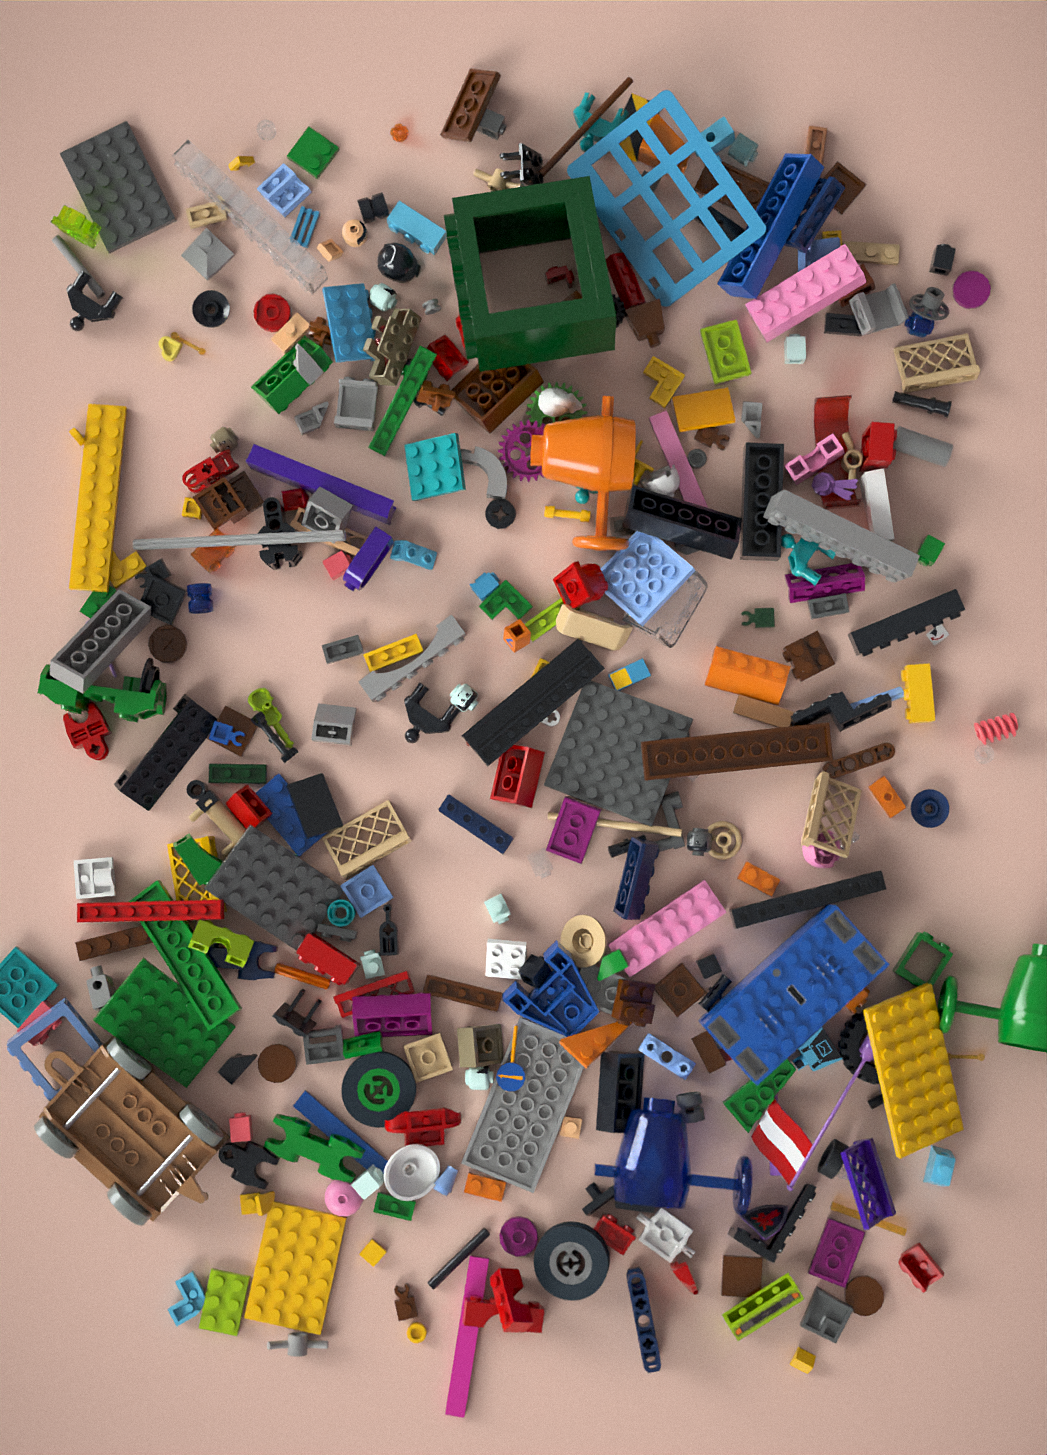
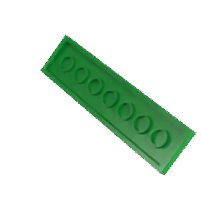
[129,880,242,1031]

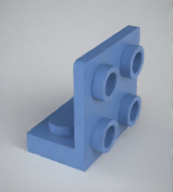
[798,237,840,272]

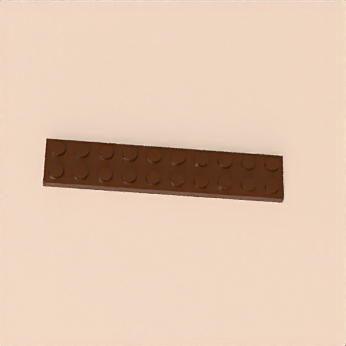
[641,723,833,781]

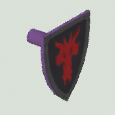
[740,1204,788,1240]

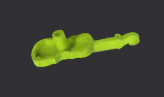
[248,688,294,748]

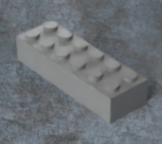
[50,589,151,693]

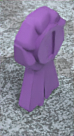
[812,472,858,501]

